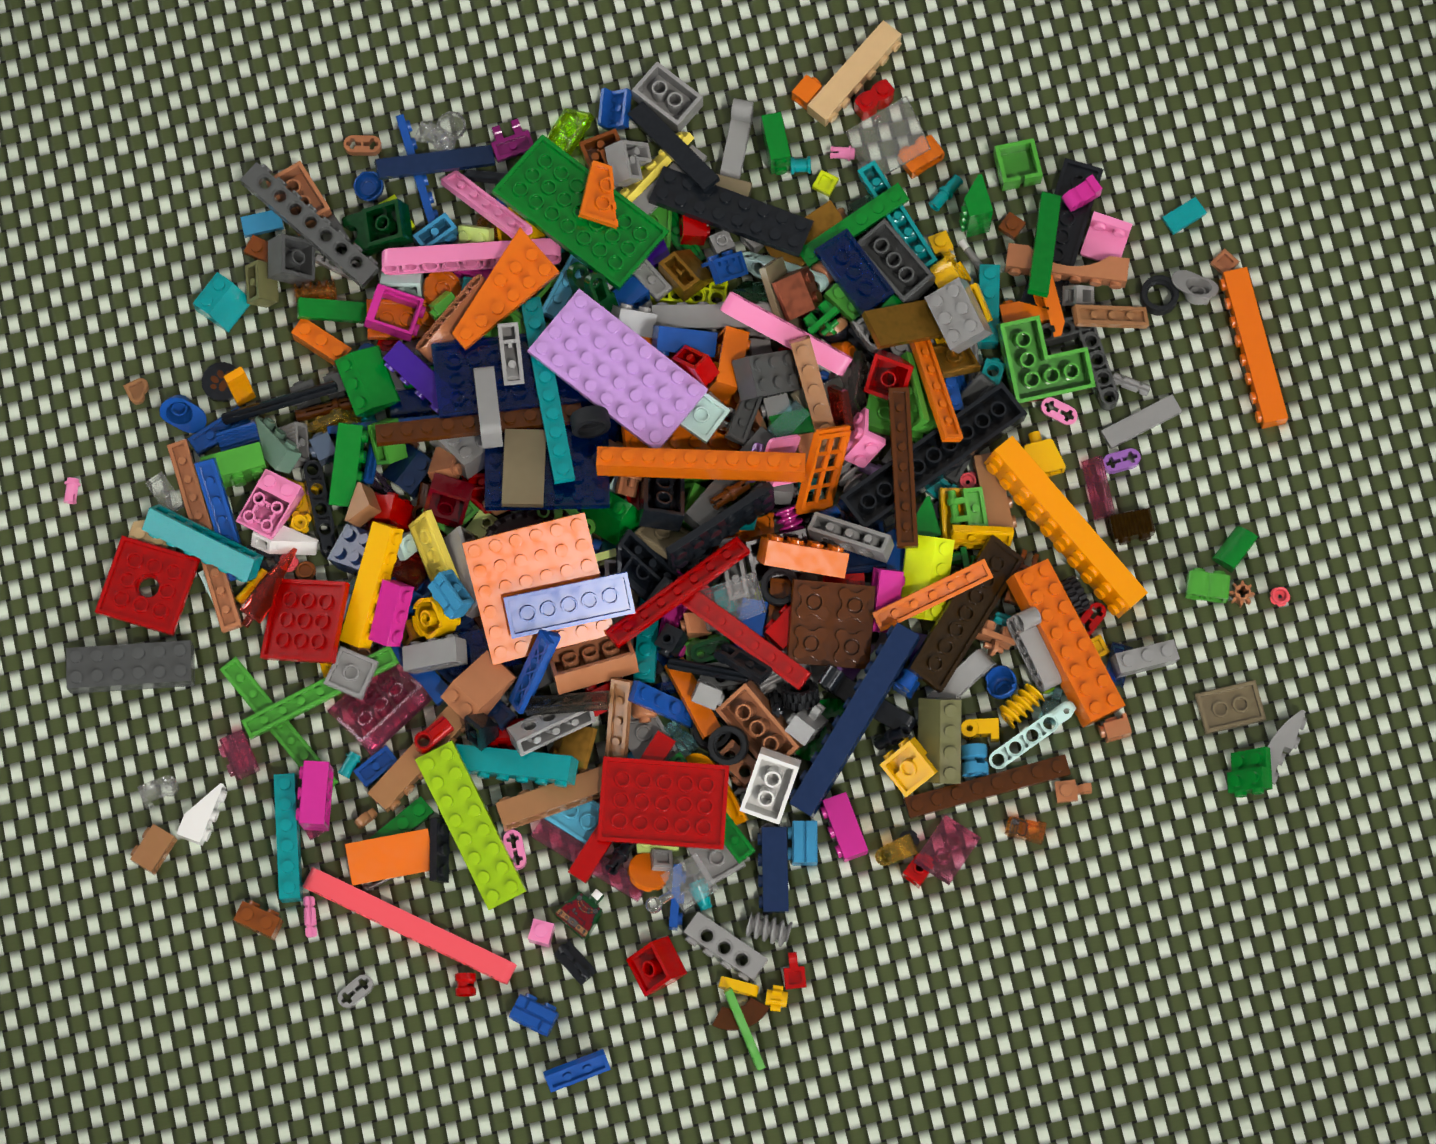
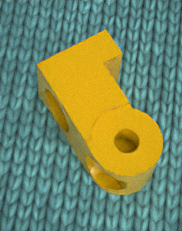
[961,718,999,743]

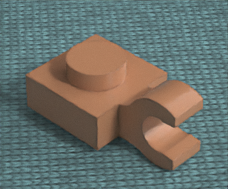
[1054,779,1092,804]

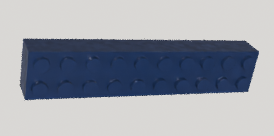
[789,622,920,818]

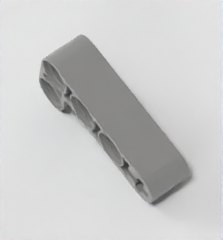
[720,98,754,180]
[473,366,503,449]
[1006,606,1062,692]
[927,649,997,698]

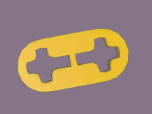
[718,976,759,998]

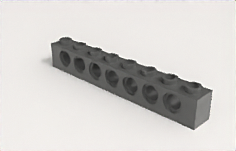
[240,162,379,289]

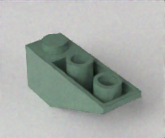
[255,416,302,474]

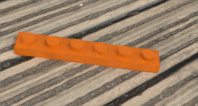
[910,339,964,442]
[872,559,994,632]

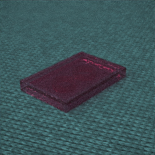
[913,815,981,885]

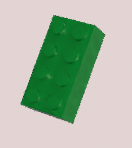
[329,423,369,507]

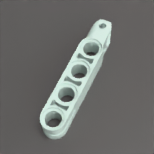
[742,251,829,292]
[989,701,1077,769]

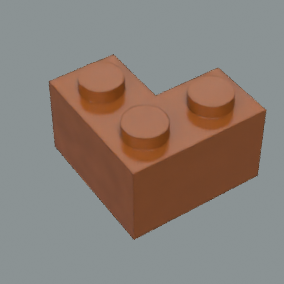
[579,128,621,169]

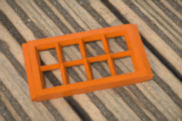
[795,425,851,515]

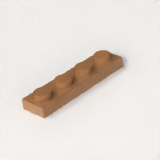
[1071,304,1150,329]
[605,678,633,758]

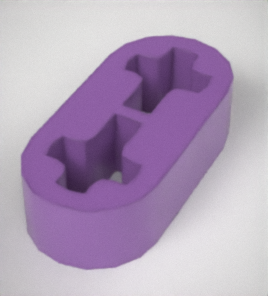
[1102,448,1141,474]

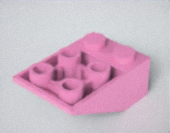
[236,469,305,540]

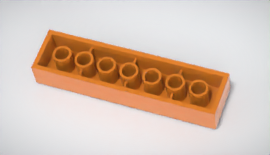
[1006,559,1126,728]

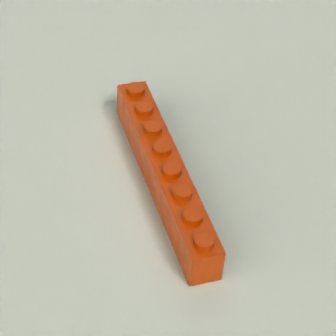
[1219,267,1288,429]

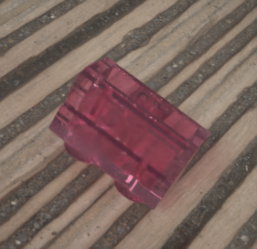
[218,730,260,780]

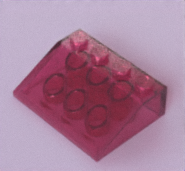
[328,665,432,756]

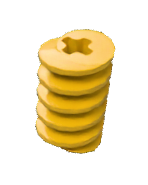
[999,683,1045,729]

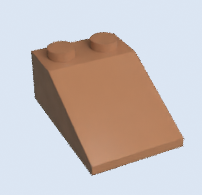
[441,650,517,720]

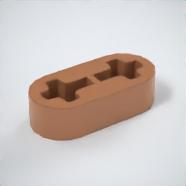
[343,135,382,156]

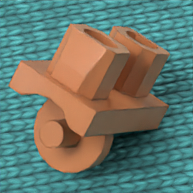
[615,476,642,498]
[975,620,1016,657]

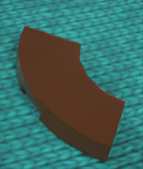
[712,998,770,1031]

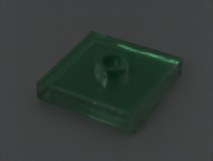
[732,281,769,302]

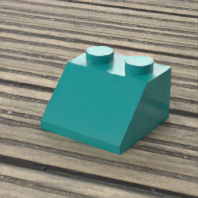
[193,272,250,333]

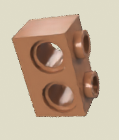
[716,739,756,788]

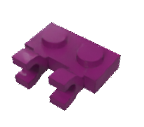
[491,119,534,163]

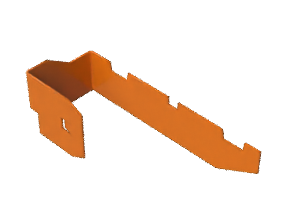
[1033,275,1065,337]

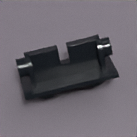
[553,941,597,986]

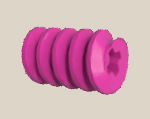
[774,504,805,532]

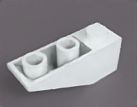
[251,525,319,555]
[176,783,227,846]

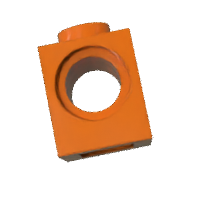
[791,74,822,110]

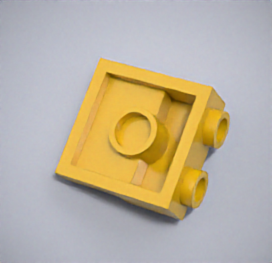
[880,737,938,798]

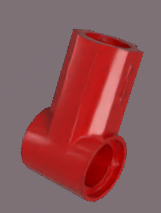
[414,716,454,754]

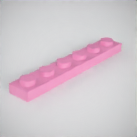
[441,171,533,239]

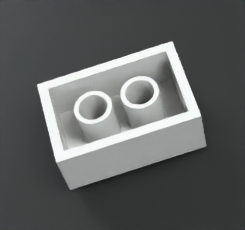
[739,747,801,824]

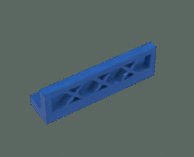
[508,630,561,714]

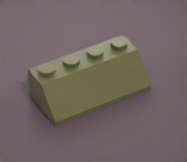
[918,697,962,784]

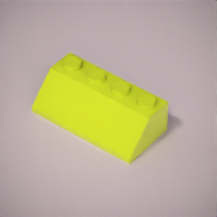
[901,535,955,621]

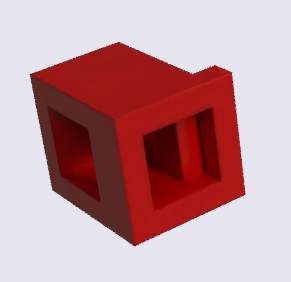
[902,853,934,889]

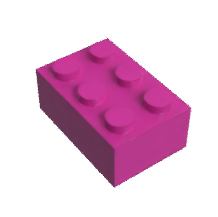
[296,760,334,831]

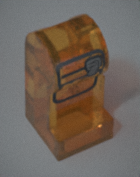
[1005,817,1047,845]

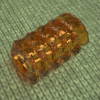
[294,279,337,303]

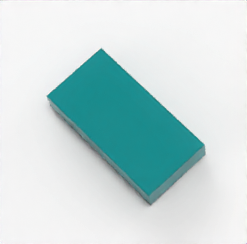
[1162,197,1207,235]

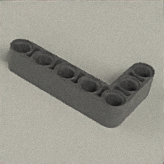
[1042,316,1119,411]

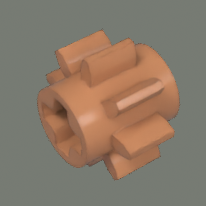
[1229,580,1255,608]

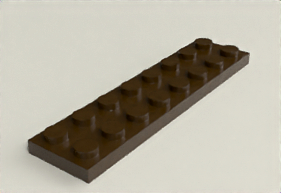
[907,535,1024,693]

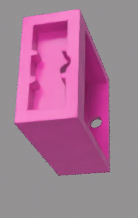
[364,284,426,342]

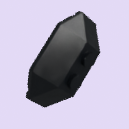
[616,529,681,601]

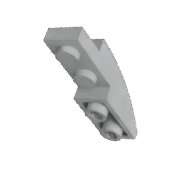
[1267,710,1307,785]

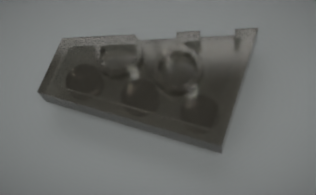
[845,350,869,416]

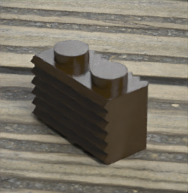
[1108,508,1155,545]

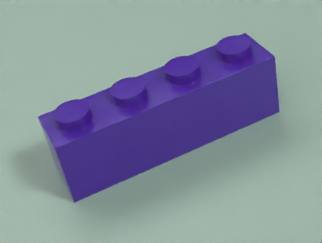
[383,340,461,414]

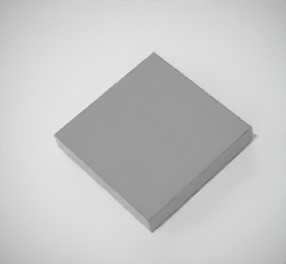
[323,646,379,700]

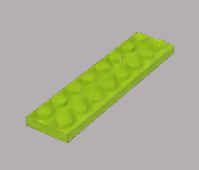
[415,741,527,910]

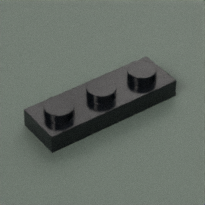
[429,818,450,884]

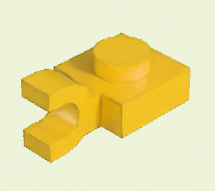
[927,230,954,259]

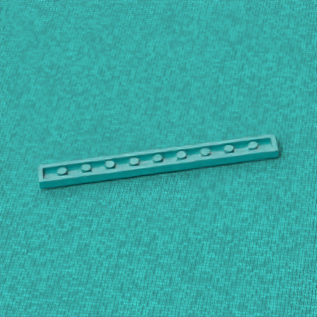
[521,296,575,484]

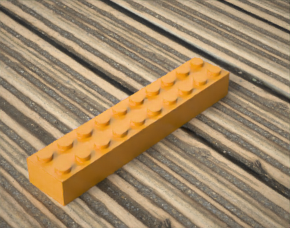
[984,436,1148,619]

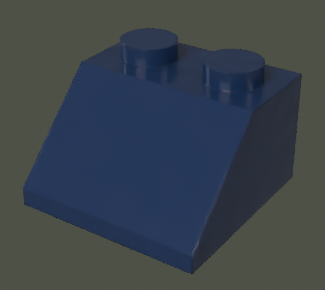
[382,443,431,500]

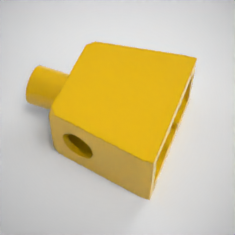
[1024,431,1066,477]

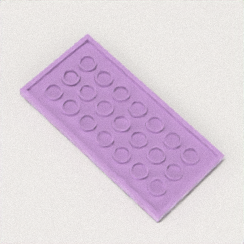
[527,289,708,448]

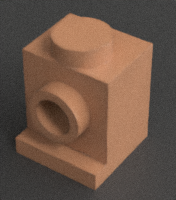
[1098,713,1132,743]

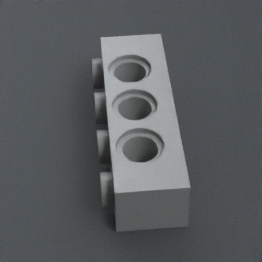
[807,512,894,563]
[507,693,596,757]
[683,912,768,983]

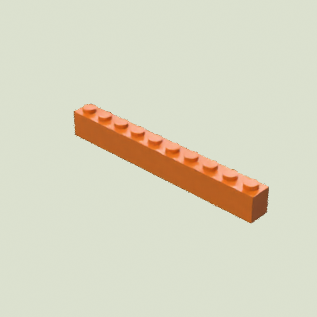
[596,446,806,483]

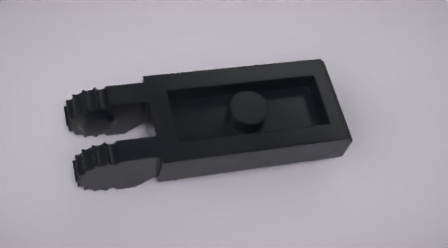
[713,642,773,685]

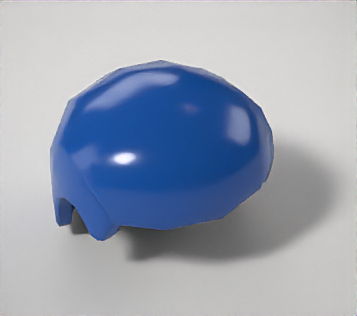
[353,171,384,201]
[985,665,1017,699]

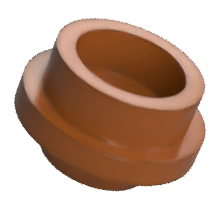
[295,561,316,580]

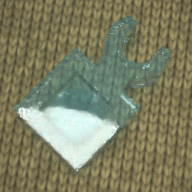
[664,721,699,756]

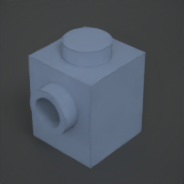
[309,431,335,466]

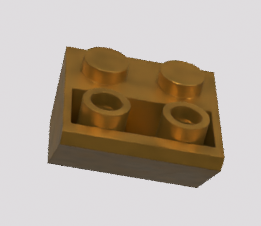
[658,249,714,302]

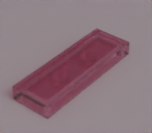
[1082,456,1115,521]

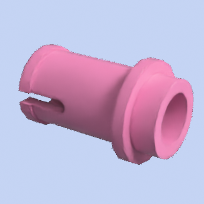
[830,145,855,161]
[63,477,81,504]

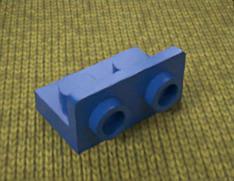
[701,250,749,285]

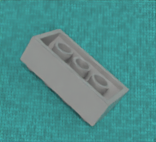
[444,526,480,619]

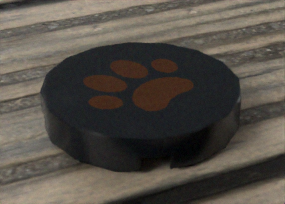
[202,362,237,402]

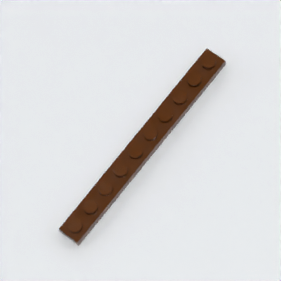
[375,402,581,447]

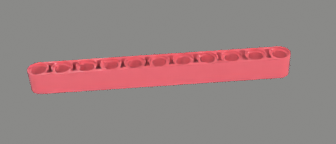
[302,867,517,985]

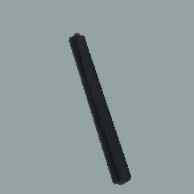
[221,381,338,425]

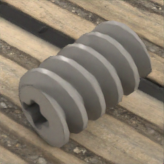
[827,459,863,493]
[746,912,793,947]

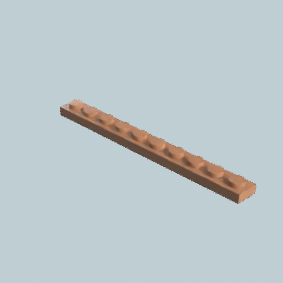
[167,439,243,633]

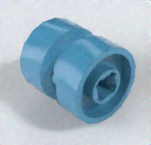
[961,743,989,777]

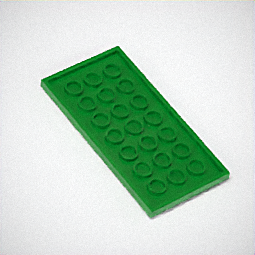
[492,134,669,291]

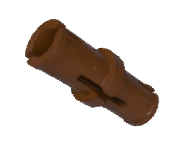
[710,480,751,510]

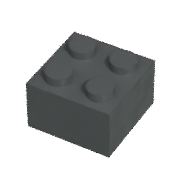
[268,234,315,287]

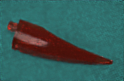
[239,548,297,628]

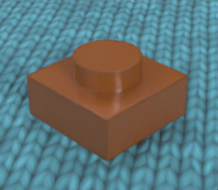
[998,212,1026,240]

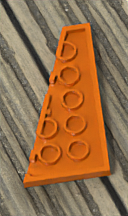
[452,227,560,351]

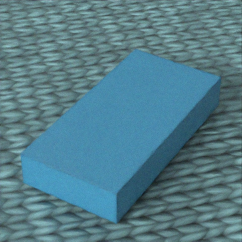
[240,210,284,238]

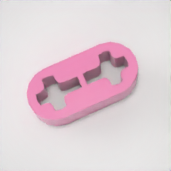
[1040,397,1078,425]
[503,830,527,870]

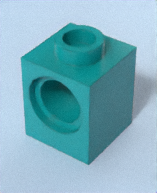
[982,358,1005,388]

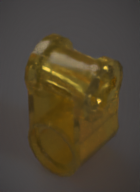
[875,834,918,866]

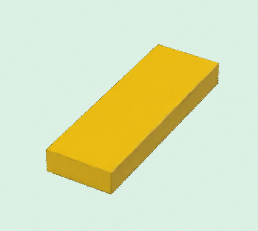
[949,524,1014,546]

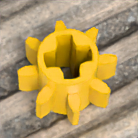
[765,985,788,1012]

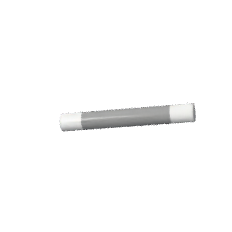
[958,239,983,270]

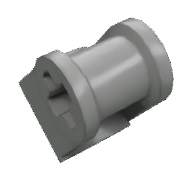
[850,317,882,353]

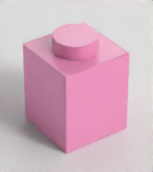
[528,918,555,948]

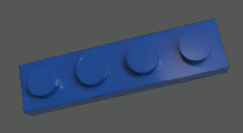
[628,681,694,728]

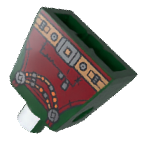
[554,888,604,942]

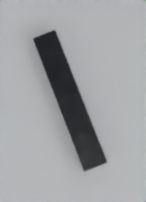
[628,102,720,192]

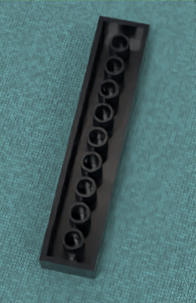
[837,382,1027,529]

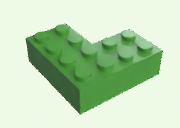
[996,315,1096,403]

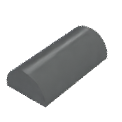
[854,218,936,304]

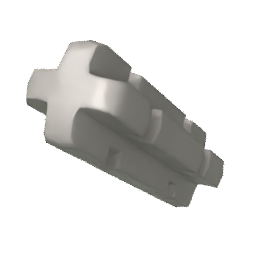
[1113,372,1151,396]

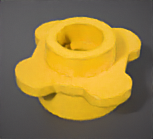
[289,511,312,534]

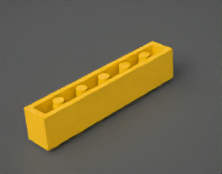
[339,521,404,649]

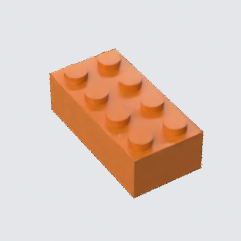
[756,533,849,579]

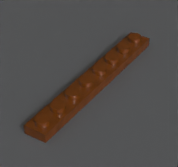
[888,387,918,549]
[904,754,1071,819]

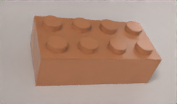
[549,636,639,695]
[715,680,803,759]

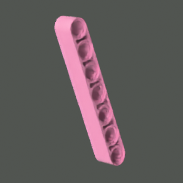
[720,291,853,377]

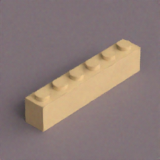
[807,20,902,127]

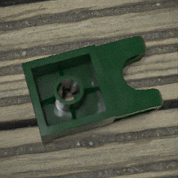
[342,199,414,257]
[567,262,618,313]

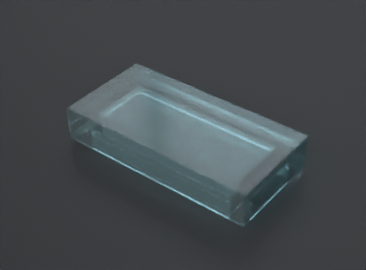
[767,400,810,438]

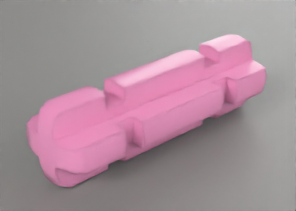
[303,896,317,938]

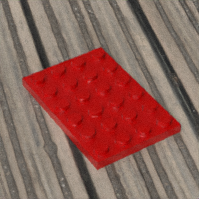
[597,756,729,850]

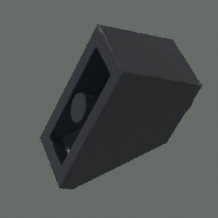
[464,713,499,751]

